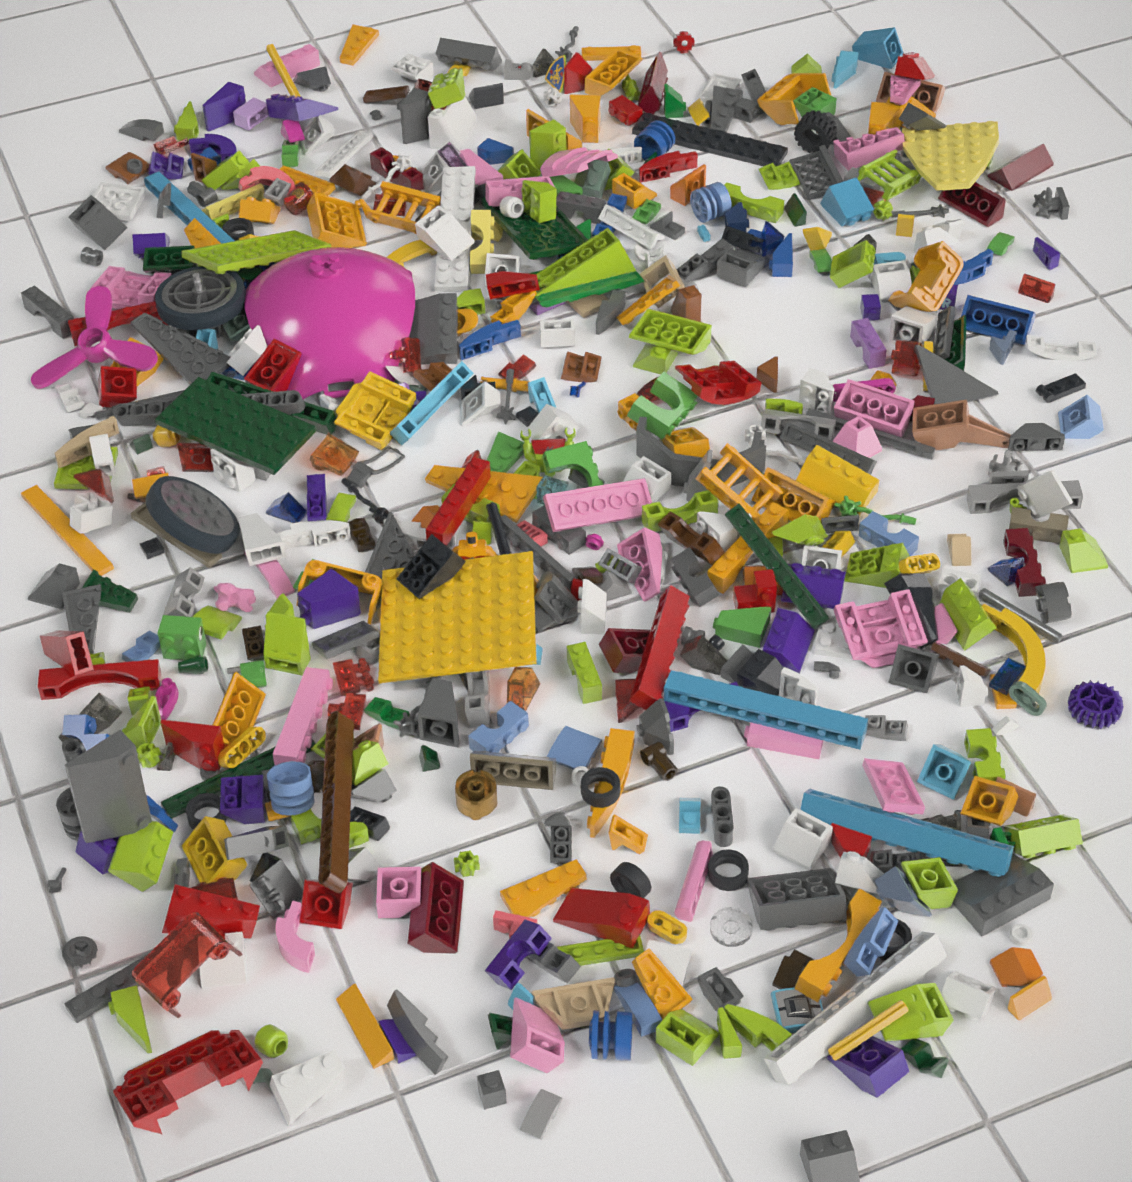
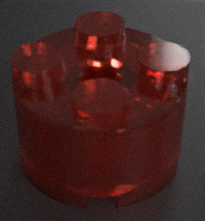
[891,340,922,376]

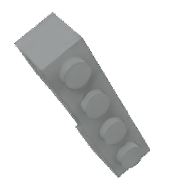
[761,409,836,441]
[465,670,490,727]

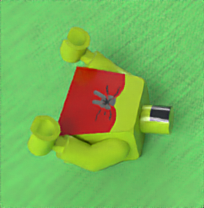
[520,428,576,477]

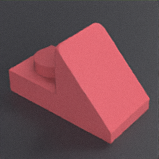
[493,910,538,939]

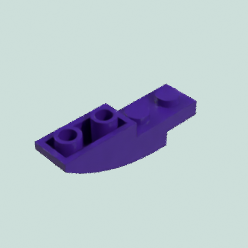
[307,474,327,521]

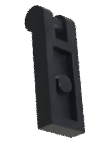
[1035,373,1086,403]

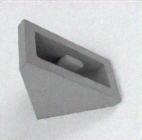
[264,178,291,207]
[595,571,632,601]

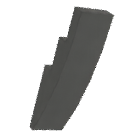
[387,989,449,1075]

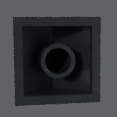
[469,83,504,109]

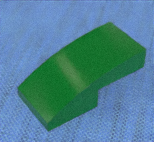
[364,697,410,730]

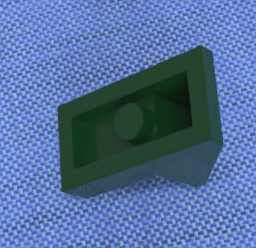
[487,1013,513,1050]

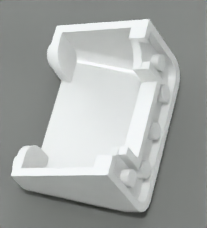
[428,97,476,152]

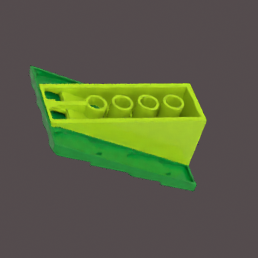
[528,228,645,308]

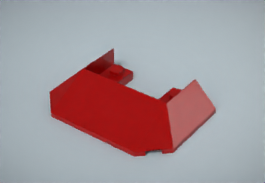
[113,1030,263,1135]

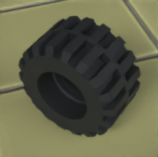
[794,110,837,153]

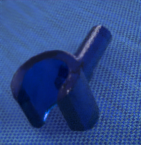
[569,381,586,398]

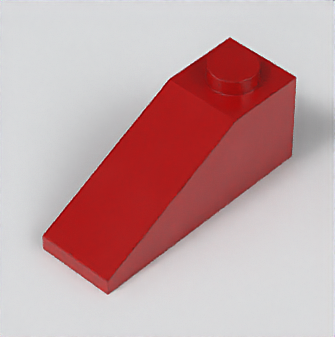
[485,271,540,300]

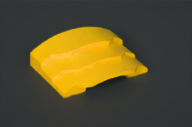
[334,371,416,450]

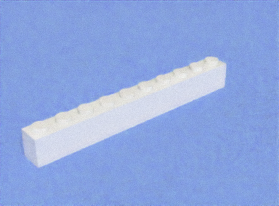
[764,931,947,1085]

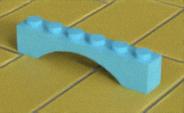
[390,361,474,446]

